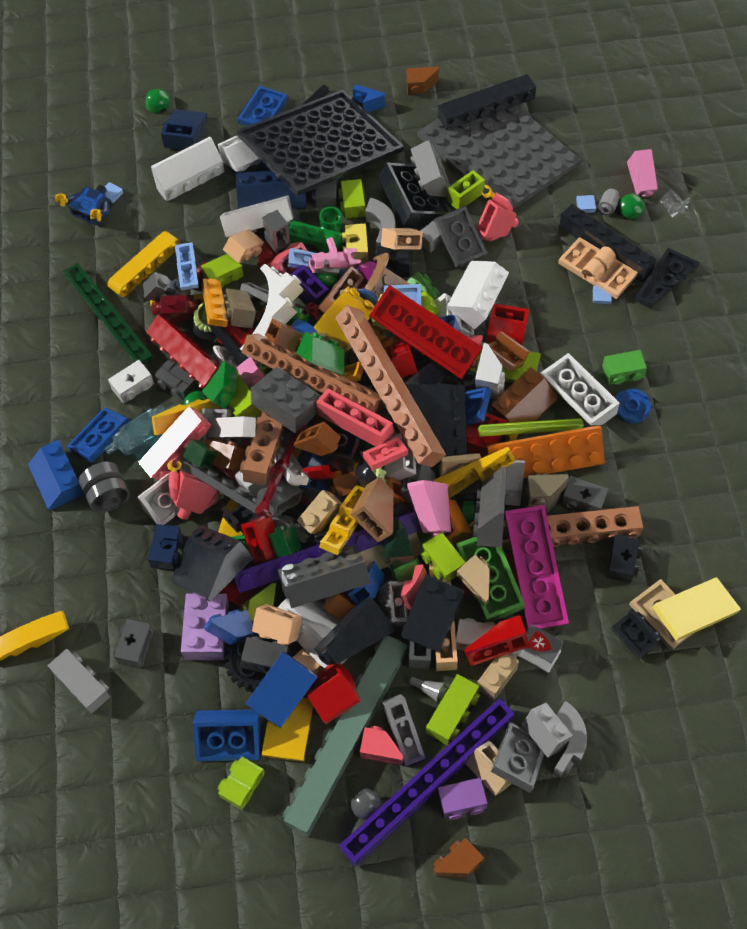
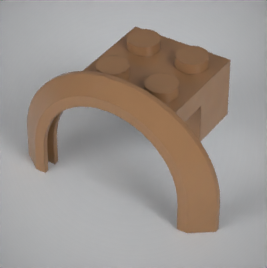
[364,253,410,299]

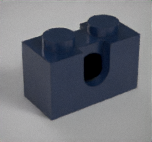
[148,524,184,571]

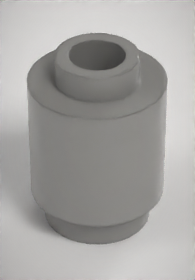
[598,189,620,214]

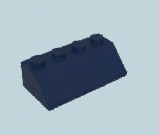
[236,171,306,209]

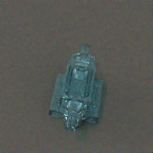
[104,403,176,461]

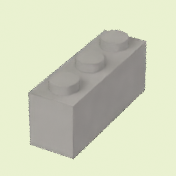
[47,649,110,714]

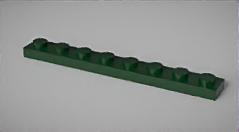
[63,263,153,365]

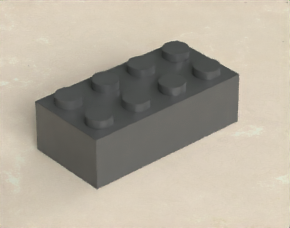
[278,545,370,609]

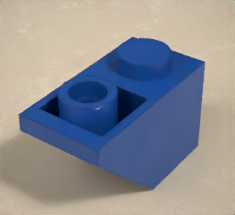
[346,561,386,604]
[203,610,255,645]

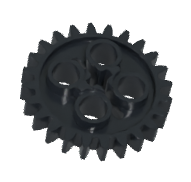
[224,633,291,692]

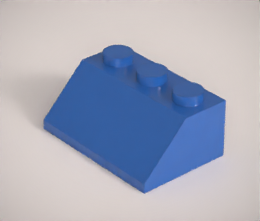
[28,439,85,511]
[193,710,261,761]

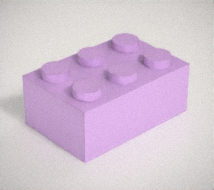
[181,594,229,660]

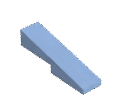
[175,242,199,291]

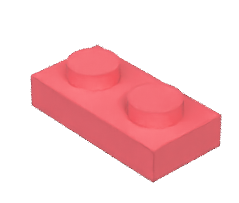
[363,437,408,470]

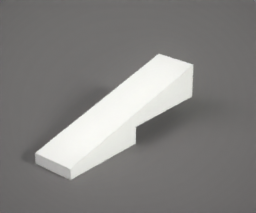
[208,416,256,438]

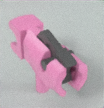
[309,238,361,274]

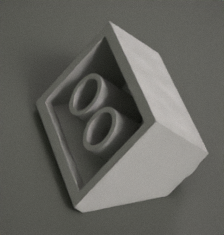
[411,140,450,197]

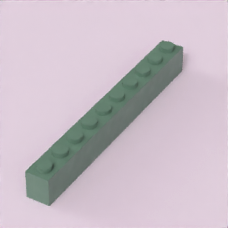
[283,636,408,837]

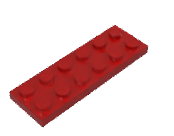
[369,285,483,379]

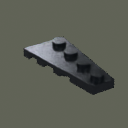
[634,248,700,308]

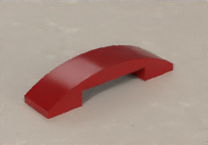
[303,464,349,481]

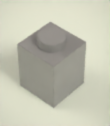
[421,221,444,253]

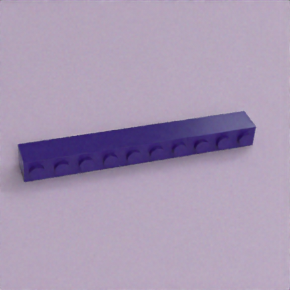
[234,508,422,593]
[339,698,515,867]

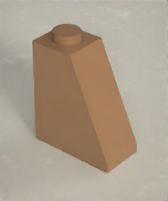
[350,477,394,542]

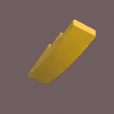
[152,398,224,435]
[319,485,365,555]
[0,611,69,661]

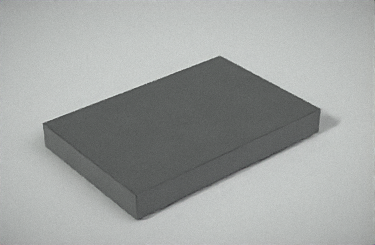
[434,206,488,268]
[491,722,544,793]

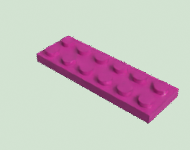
[504,505,569,630]

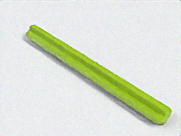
[478,419,584,436]

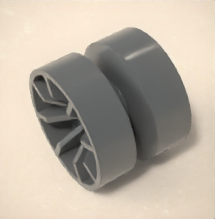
[79,462,130,513]

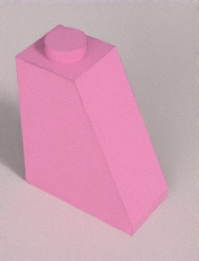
[627,149,658,198]
[407,480,451,537]

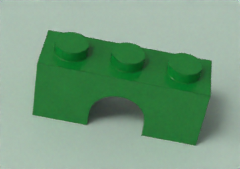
[289,220,342,253]

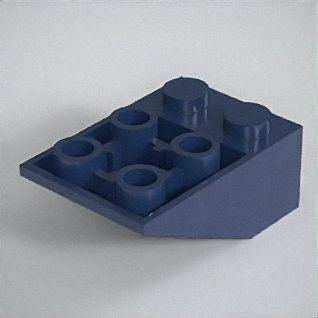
[161,109,208,150]

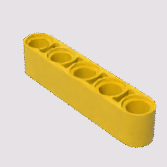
[108,231,181,297]

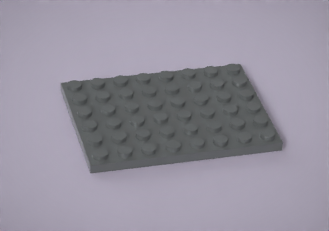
[417,84,581,210]

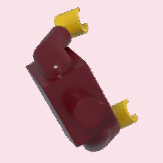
[150,293,204,323]

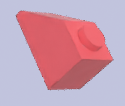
[360,726,403,766]

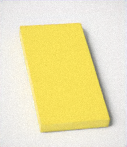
[652,577,741,641]

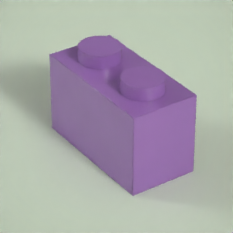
[438,778,487,820]

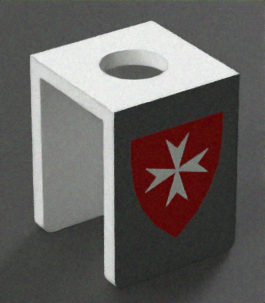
[517,624,563,672]

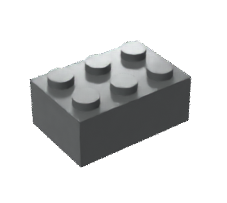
[251,367,321,433]

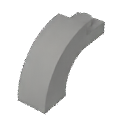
[365,198,395,252]
[553,701,587,778]

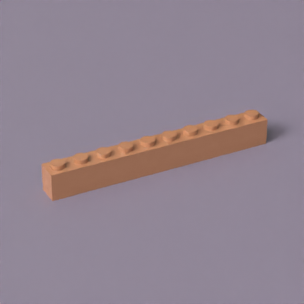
[335,305,446,467]

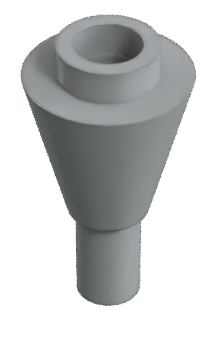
[410,677,448,703]

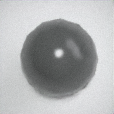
[351,789,381,820]

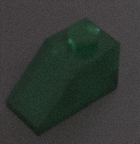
[381,518,415,569]

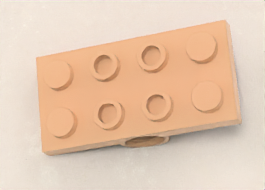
[558,237,638,299]

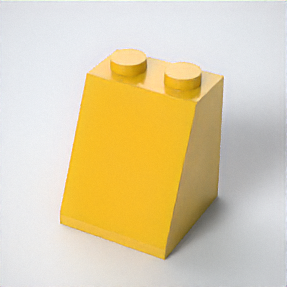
[313,286,374,348]

